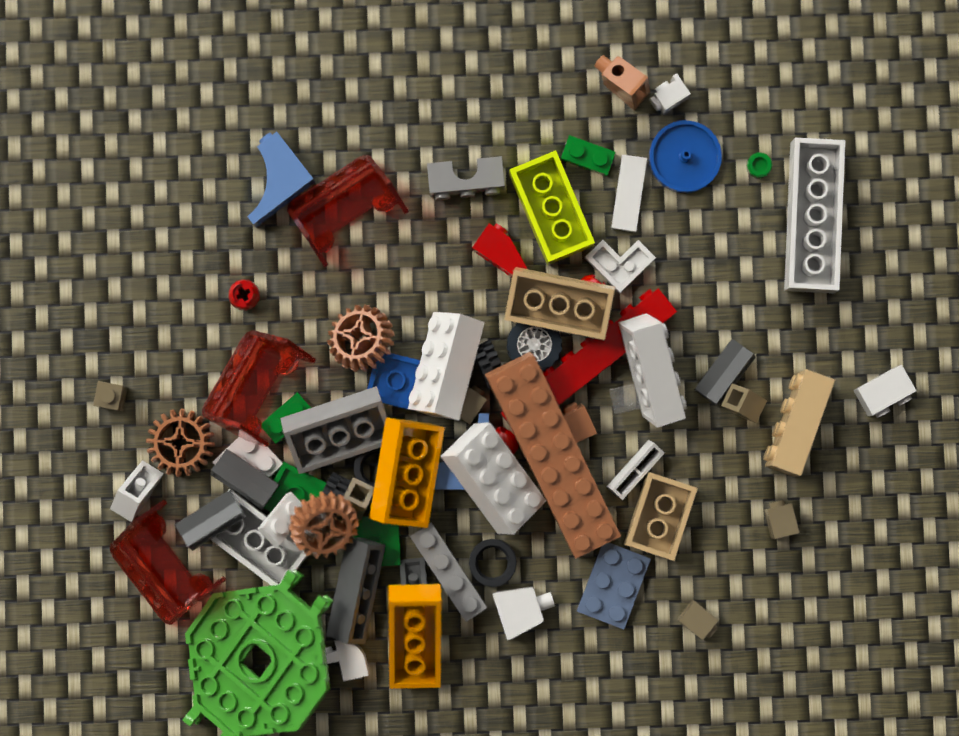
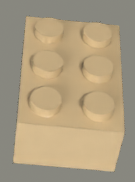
[624,472,697,561]

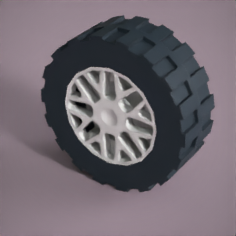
[507,323,562,371]

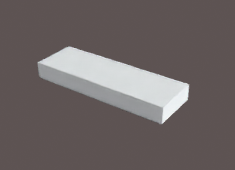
[611,154,647,233]

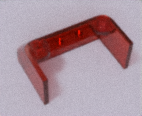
[287,155,409,267]
[202,330,316,447]
[110,500,227,625]

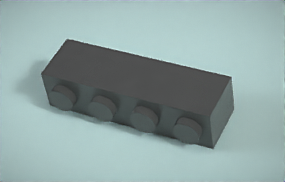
[326,537,386,644]

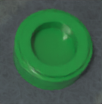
[746,152,772,178]

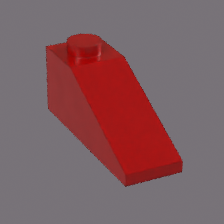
[472,223,527,278]

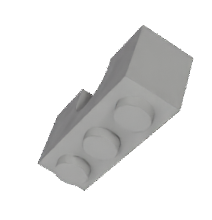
[427,156,505,200]

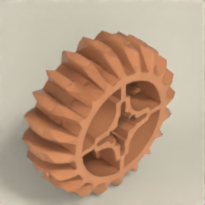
[327,305,395,372]
[146,409,215,477]
[289,491,359,559]

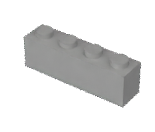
[410,522,487,622]

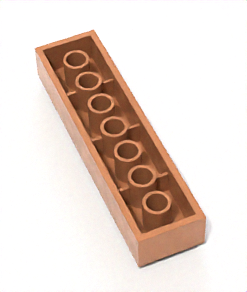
[485,352,621,559]

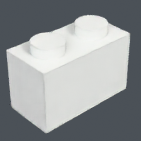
[853,365,916,418]

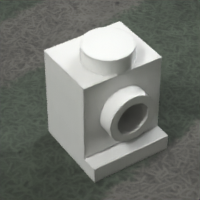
[649,73,691,115]

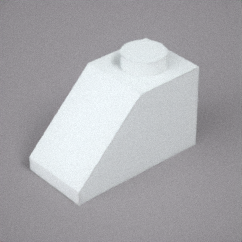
[110,460,164,522]

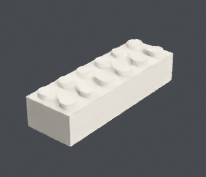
[784,138,845,293]

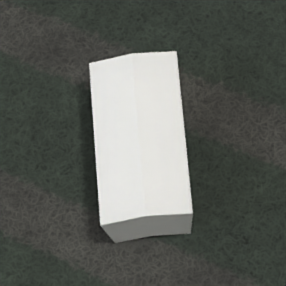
[606,440,664,500]

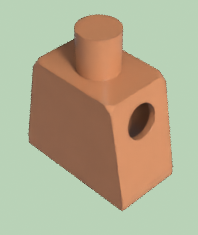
[594,55,650,110]

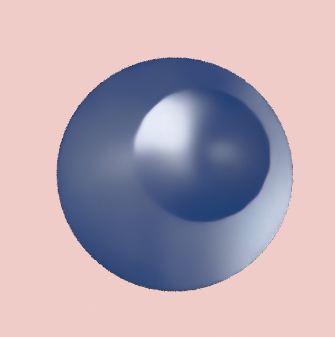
[649,120,722,193]

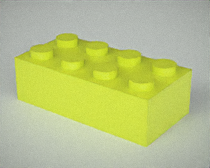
[509,150,595,266]

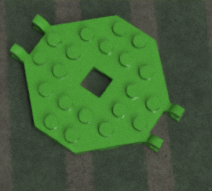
[183,570,334,736]

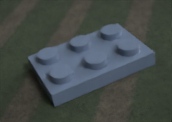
[576,543,651,630]

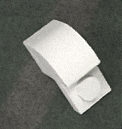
[325,640,370,681]

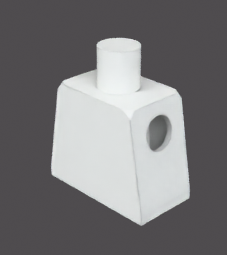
[492,587,555,640]

